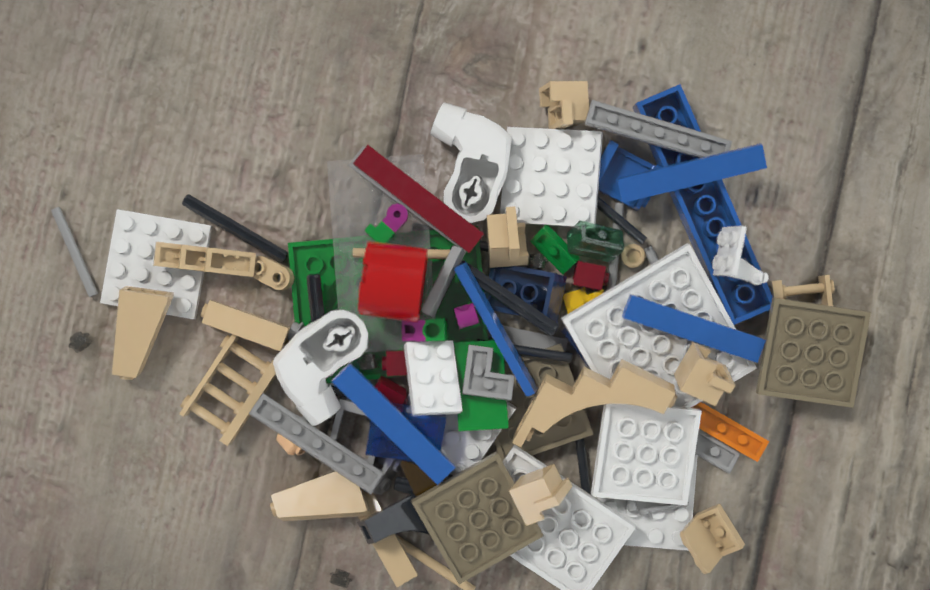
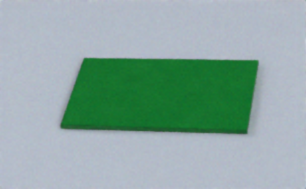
[453,340,509,431]

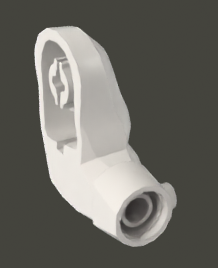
[430,103,511,223]
[273,310,368,426]

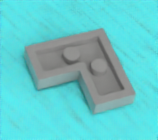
[462,345,514,401]

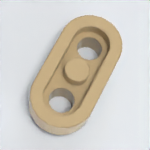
[253,256,294,290]

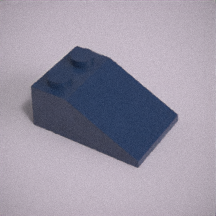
[485,266,567,323]

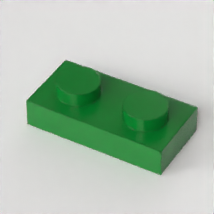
[530,225,580,275]

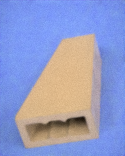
[112,286,174,380]
[201,300,291,351]
[270,471,371,521]

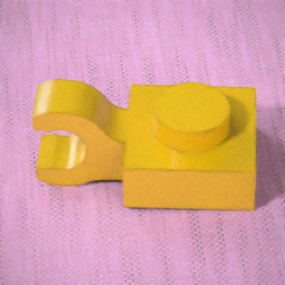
[563,288,604,314]

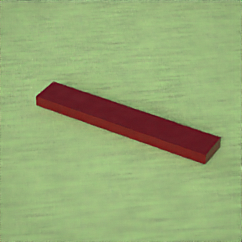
[353,144,484,253]

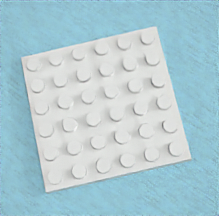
[561,243,757,408]

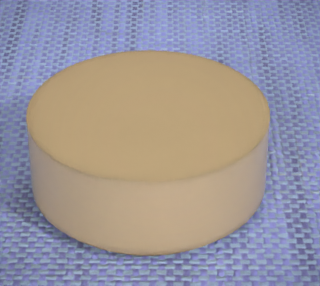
[621,244,645,268]

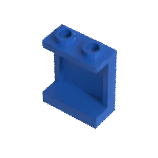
[598,140,661,211]

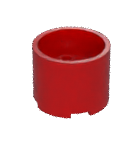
[358,241,428,323]

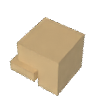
[539,81,589,129]
[487,206,528,268]
[674,342,735,406]
[509,464,572,526]

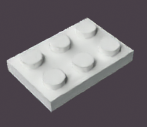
[404,341,462,416]

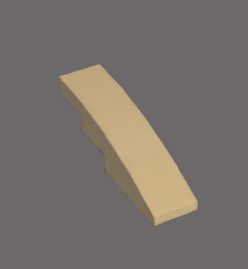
[153,242,256,277]
[358,491,418,587]

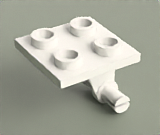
[712,226,768,285]

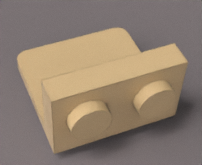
[680,504,745,574]

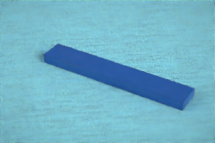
[617,143,767,203]
[454,262,538,397]
[621,294,766,363]
[332,363,455,485]

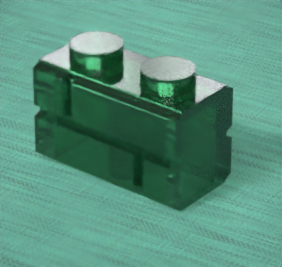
[567,220,624,263]

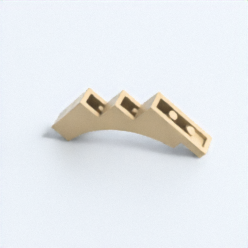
[512,359,677,447]

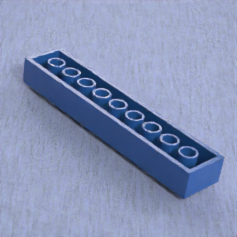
[632,84,773,325]

